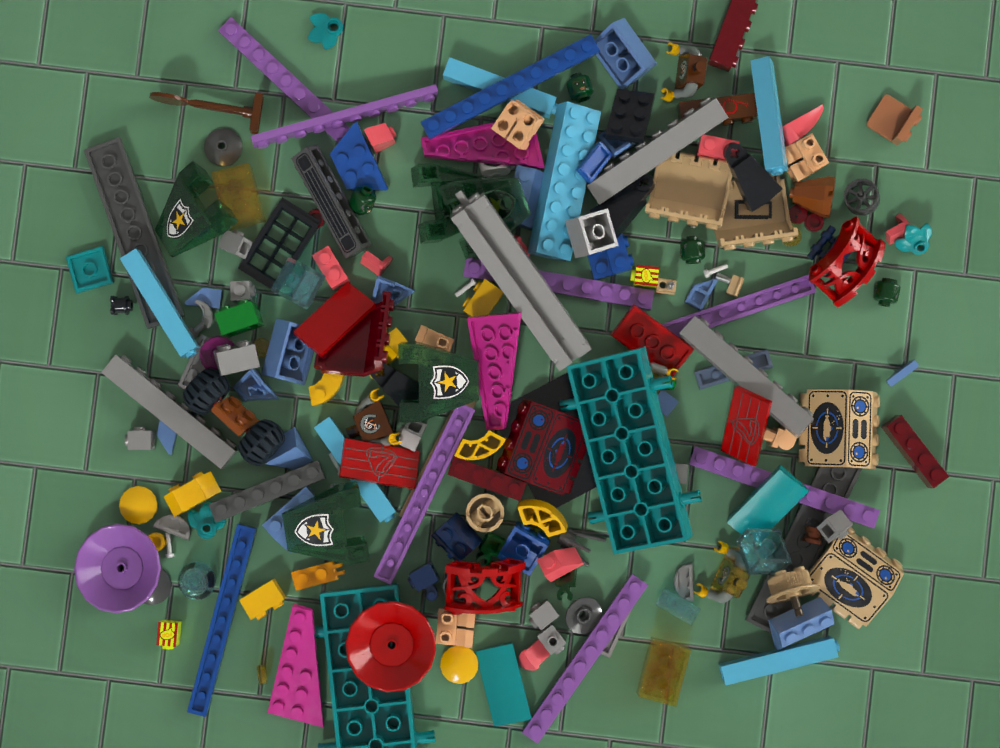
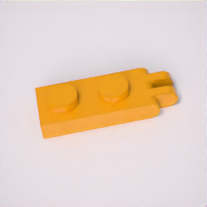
[291,561,346,591]

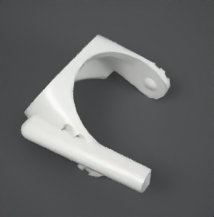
[478,163,516,178]

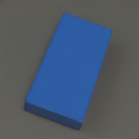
[576,141,613,183]

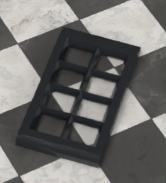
[238,197,321,293]

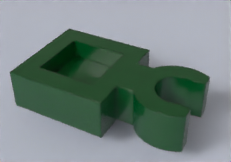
[476,532,506,566]
[555,568,577,601]

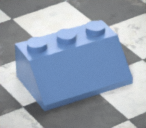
[594,18,657,89]
[504,165,544,230]
[261,319,314,385]
[262,486,334,553]
[768,597,834,650]

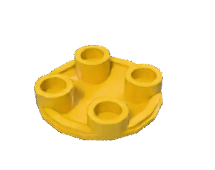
[119,486,158,524]
[440,645,478,684]

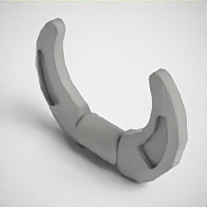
[189,300,213,338]

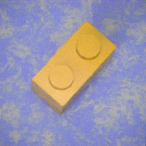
[463,279,504,317]
[239,578,287,620]

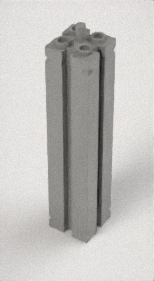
[451,190,591,371]

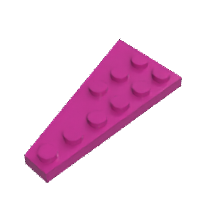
[421,122,544,168]
[467,312,522,430]
[267,604,325,727]

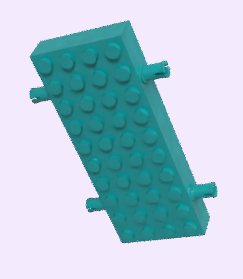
[560,347,702,555]
[314,583,436,748]

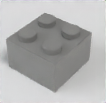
[565,208,619,258]
[213,340,260,376]

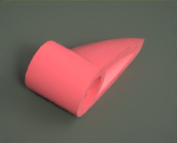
[782,104,824,147]

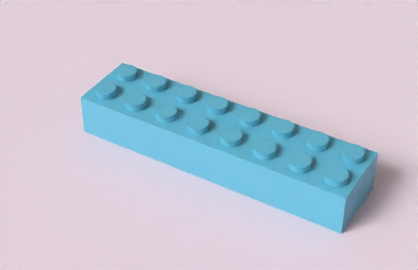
[527,101,601,262]

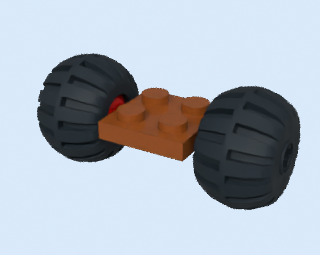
[183,368,285,466]

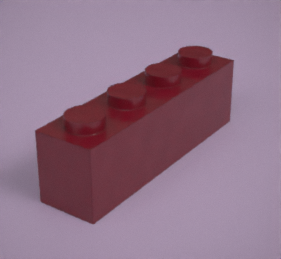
[708,0,758,72]
[881,415,949,488]
[447,456,527,501]

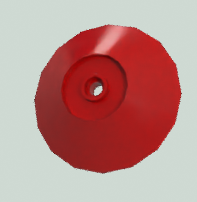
[346,601,436,692]

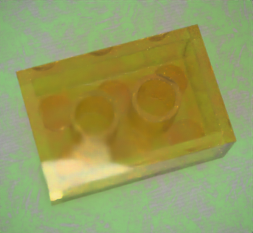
[211,163,266,231]
[637,637,691,707]

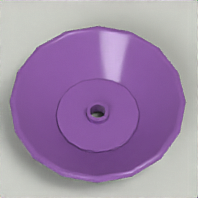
[74,524,161,614]

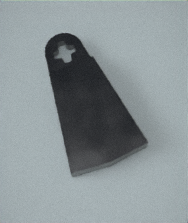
[723,143,783,212]
[590,174,655,238]
[370,363,434,419]

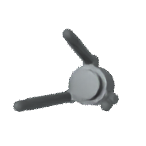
[557,528,606,567]

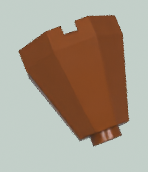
[789,176,836,218]

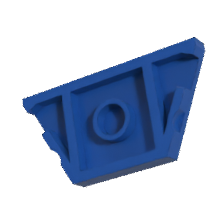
[330,121,389,191]

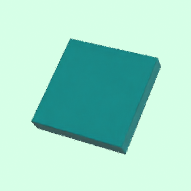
[66,246,114,294]

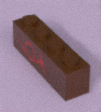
[677,93,758,126]

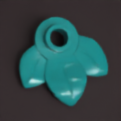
[308,13,344,50]
[894,223,932,255]
[188,501,227,539]

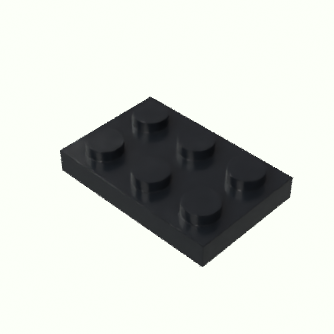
[605,89,655,144]

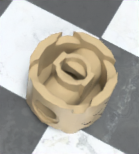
[466,493,504,532]

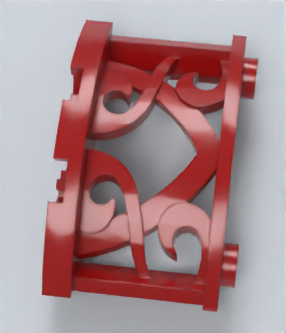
[809,216,885,308]
[444,558,526,615]

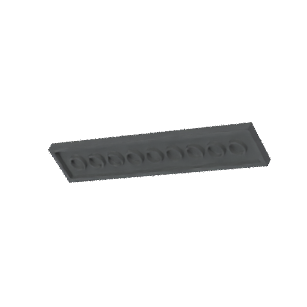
[84,137,185,329]
[745,467,862,633]

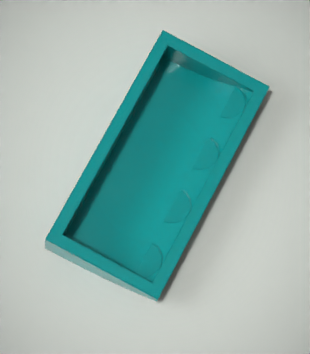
[727,465,809,544]
[475,641,532,727]

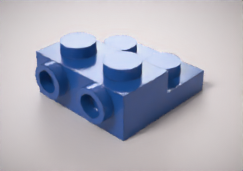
[587,234,634,280]
[497,521,551,576]

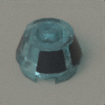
[178,562,216,600]

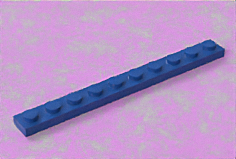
[421,34,600,140]
[187,524,257,717]

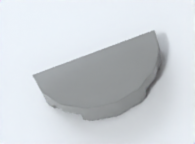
[152,514,191,541]
[673,563,694,602]

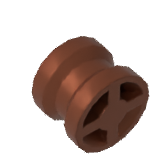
[802,526,822,545]

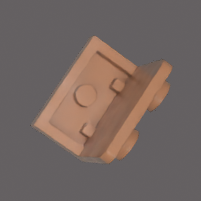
[866,94,923,145]

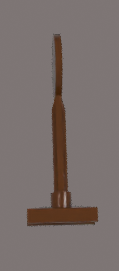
[149,92,264,134]

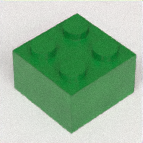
[214,299,264,338]

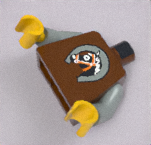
[660,42,707,102]
[346,388,402,446]

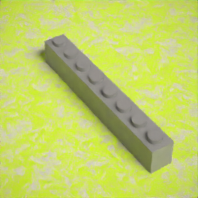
[586,97,729,205]
[680,316,814,438]
[101,354,238,469]

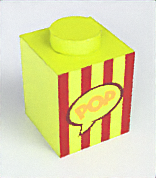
[630,265,659,288]
[156,620,182,649]

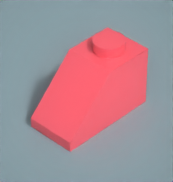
[364,123,397,154]
[537,547,584,582]

